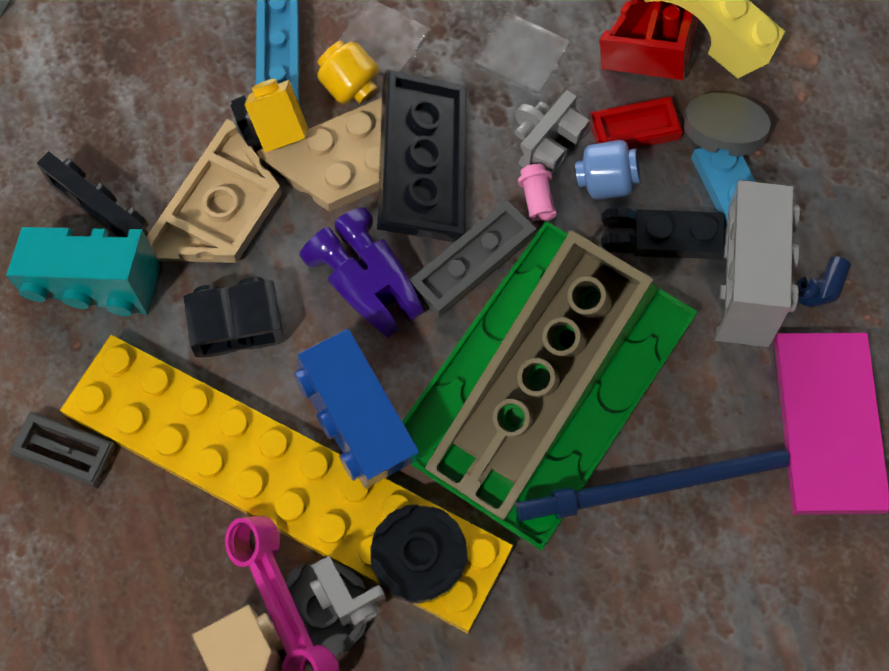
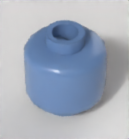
[575,140,641,200]

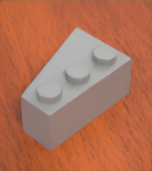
[715,180,800,347]

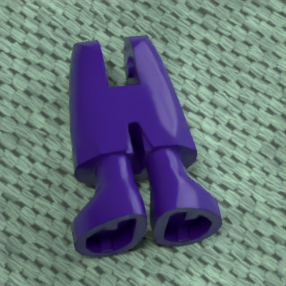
[299,207,424,338]

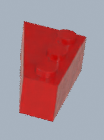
[599,0,699,80]

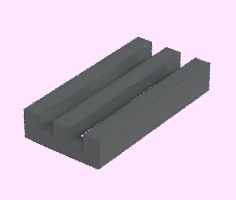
[9,411,117,489]

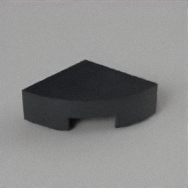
[230,95,263,154]

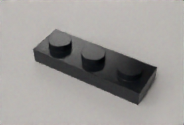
[37,151,149,237]

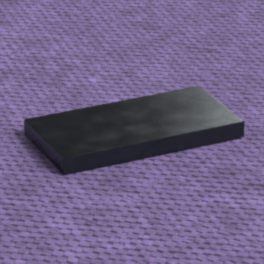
[377,69,467,242]

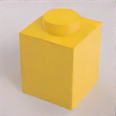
[245,79,308,153]

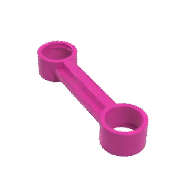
[225,516,339,671]

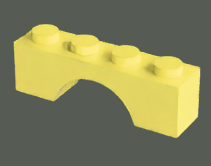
[644,0,785,78]

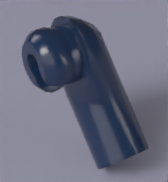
[795,257,851,308]

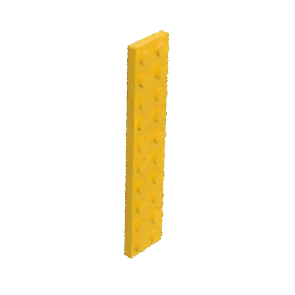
[60,335,513,634]

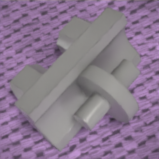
[514,90,591,173]

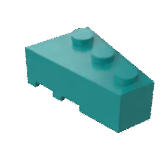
[6,227,161,317]

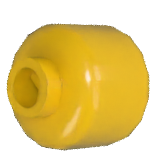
[317,41,379,104]

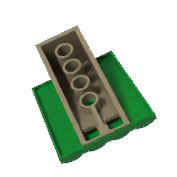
[402,221,698,551]

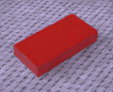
[588,96,683,149]

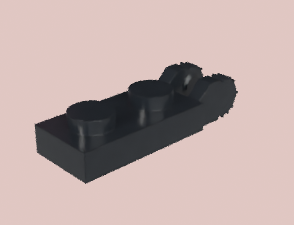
[601,208,725,260]

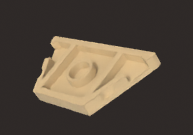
[256,98,382,212]
[146,119,282,263]

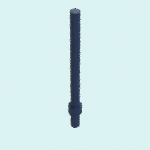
[515,449,790,522]

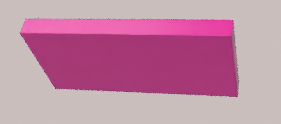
[774,333,889,515]

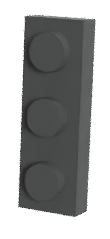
[410,199,537,318]

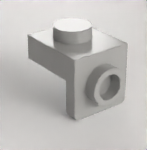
[309,556,386,626]

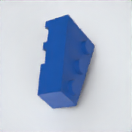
[293,328,419,489]

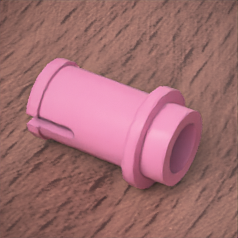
[518,164,557,222]

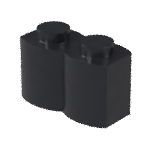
[183,277,285,358]

